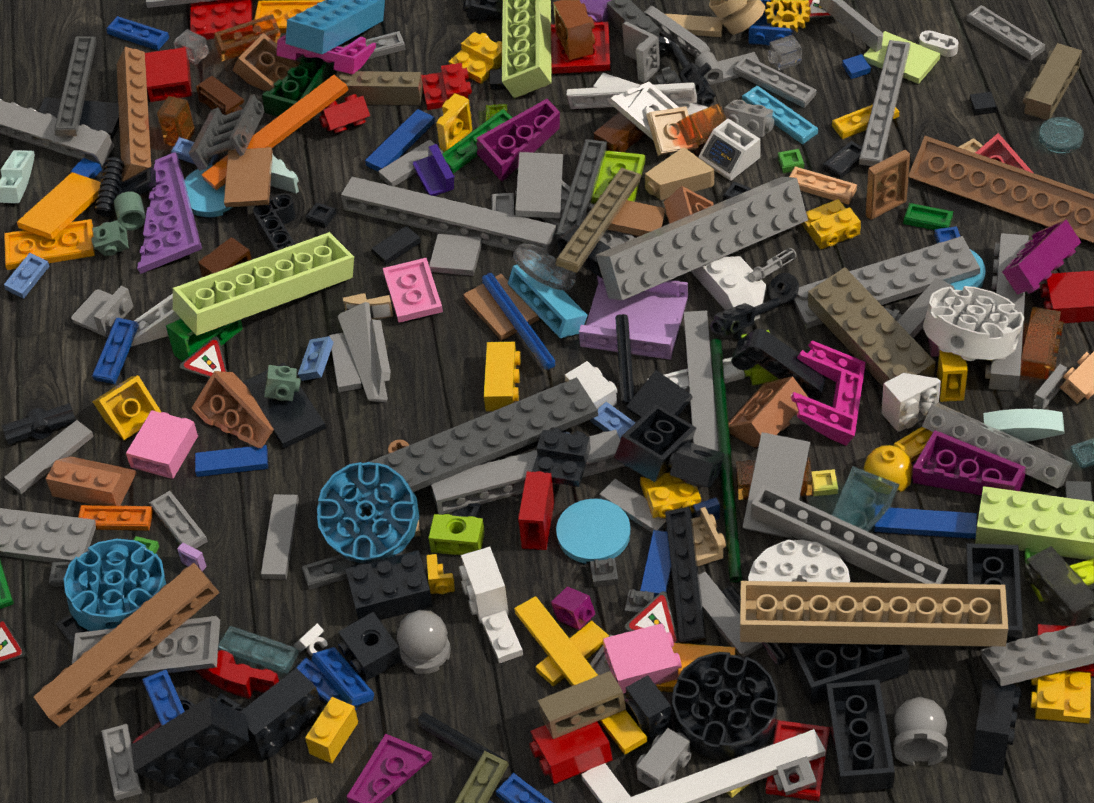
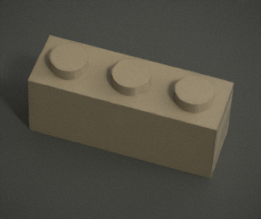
[538,671,626,739]

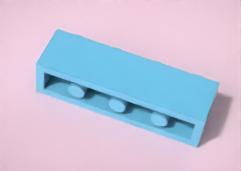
[508,261,587,338]

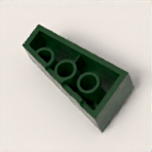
[262,56,336,117]

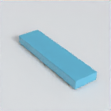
[742,86,818,144]

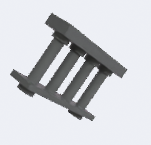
[189,94,264,171]

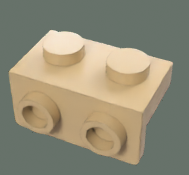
[692,507,726,566]

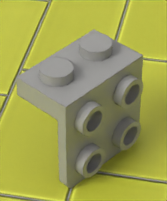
[71,286,134,337]

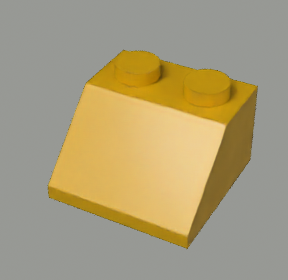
[92,375,161,440]

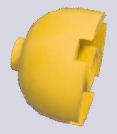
[863,445,913,495]

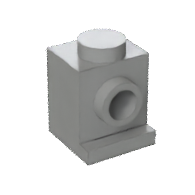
[774,756,817,796]

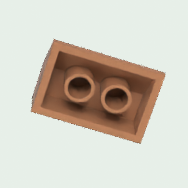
[664,186,714,223]
[728,376,809,447]
[46,456,136,506]

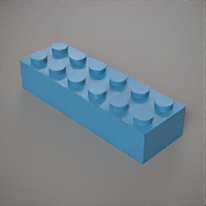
[285,0,385,54]

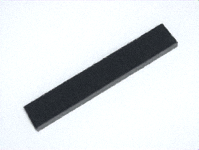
[665,507,707,644]

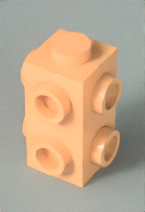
[1060,352,1094,404]

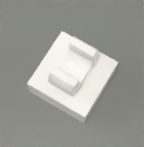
[294,623,328,656]

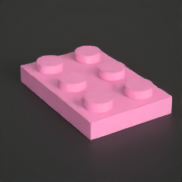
[383,258,443,323]

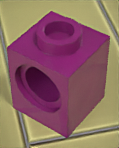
[551,586,595,630]

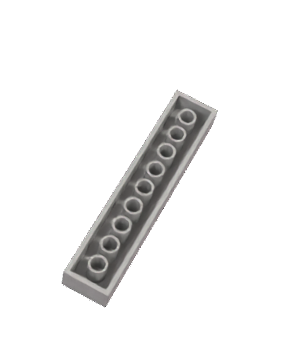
[596,177,808,300]

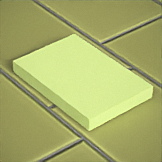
[863,31,940,84]

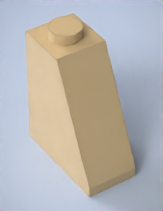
[645,147,714,200]

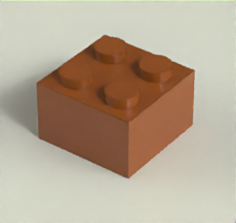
[553,0,595,60]

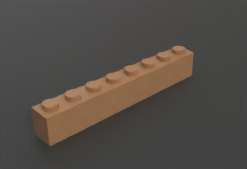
[117,47,151,181]
[33,563,220,727]

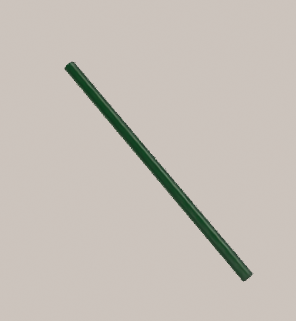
[710,339,742,583]

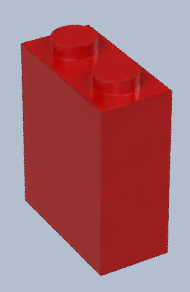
[145,47,192,102]
[1040,271,1094,324]
[518,471,554,550]
[529,722,613,784]

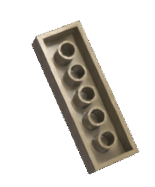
[808,267,936,386]

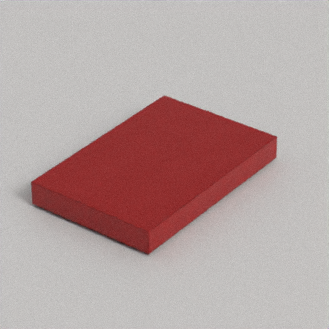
[766,720,830,801]

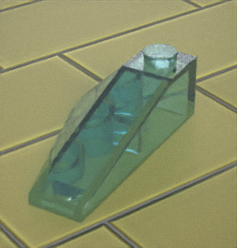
[832,466,899,561]

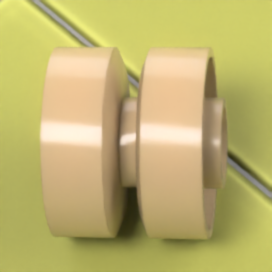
[709,0,765,34]

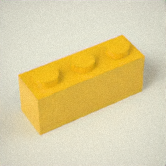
[484,342,521,411]

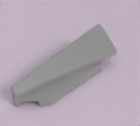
[338,302,391,402]

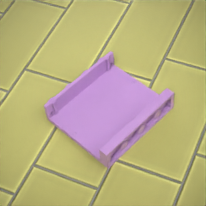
[579,276,688,360]

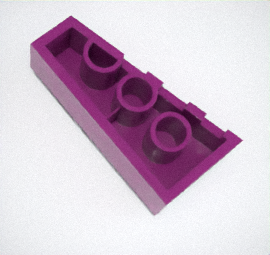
[477,99,560,182]
[1002,219,1081,295]
[913,430,1026,495]

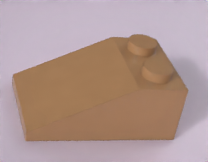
[233,33,300,91]

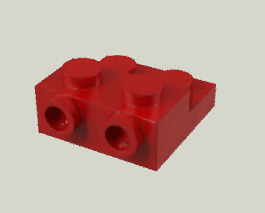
[421,63,472,110]

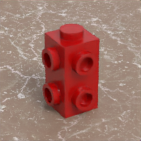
[319,94,370,133]

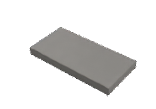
[515,152,563,218]
[742,432,810,539]

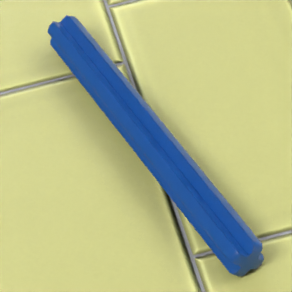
[482,273,555,370]

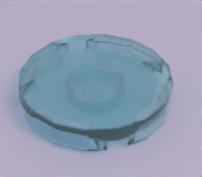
[1039,117,1084,153]

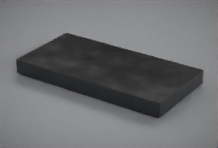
[38,97,119,138]
[243,363,326,448]

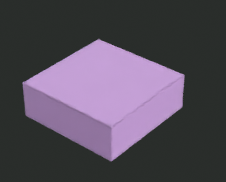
[177,543,206,571]

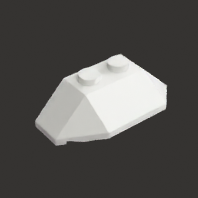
[691,256,766,320]

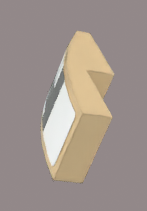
[343,293,393,319]

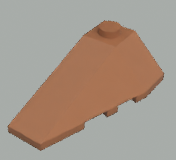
[192,371,274,448]

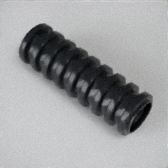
[94,157,124,217]

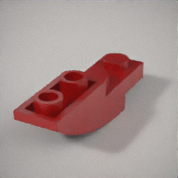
[195,650,279,699]

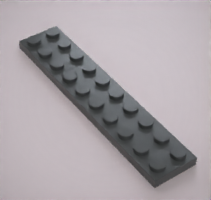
[370,377,598,492]

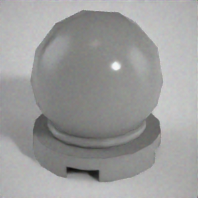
[397,610,451,674]
[893,697,948,766]

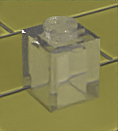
[174,29,209,65]
[768,35,802,71]

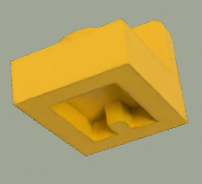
[427,554,455,594]

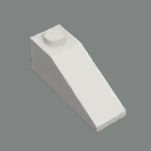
[131,294,181,347]

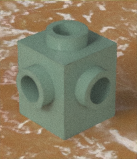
[92,220,129,256]
[264,365,300,401]

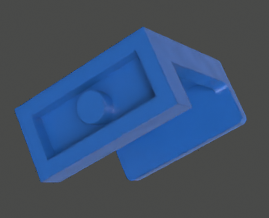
[749,0,794,47]

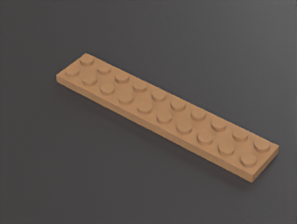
[908,136,1094,244]

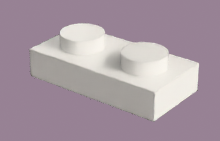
[481,610,523,663]

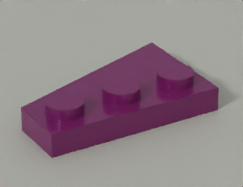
[347,734,433,803]

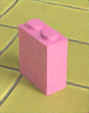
[126,410,198,479]
[603,623,682,694]

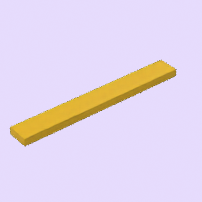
[514,596,647,754]

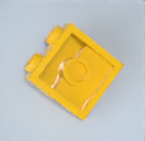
[448,32,502,84]
[436,94,472,153]
[801,199,861,250]
[640,472,701,518]
[1030,671,1091,724]

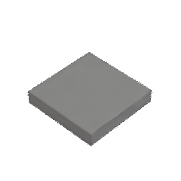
[429,234,482,276]

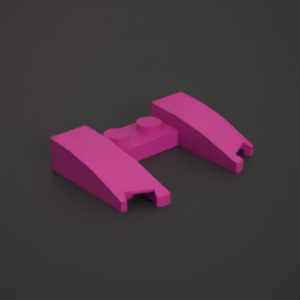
[276,35,376,74]
[791,341,866,446]

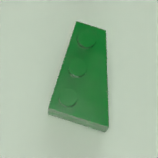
[166,319,243,362]

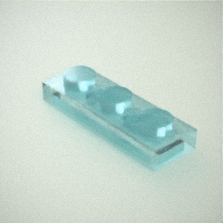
[218,626,299,674]

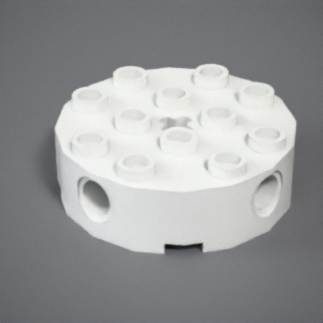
[923,286,1024,361]
[748,540,850,582]

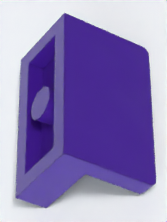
[413,144,454,196]

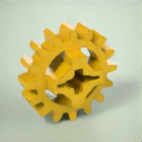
[765,0,811,33]

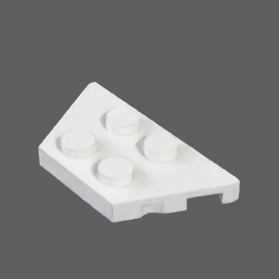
[608,82,679,155]

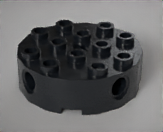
[672,652,778,760]

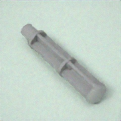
[748,248,796,282]

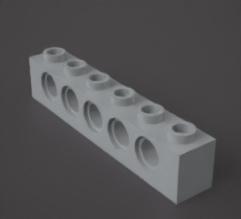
[922,403,1072,488]

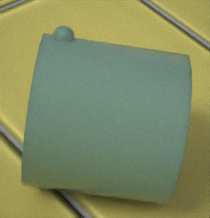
[113,192,146,230]

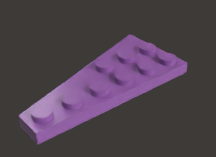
[137,152,202,274]

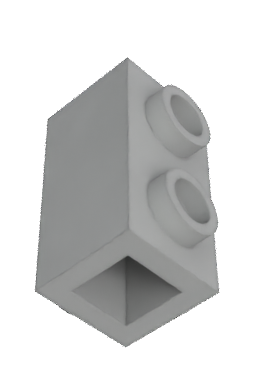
[723,100,774,138]
[636,728,691,789]

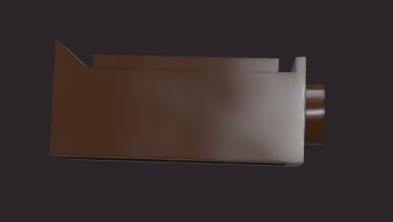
[196,76,244,115]

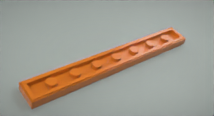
[201,75,349,190]

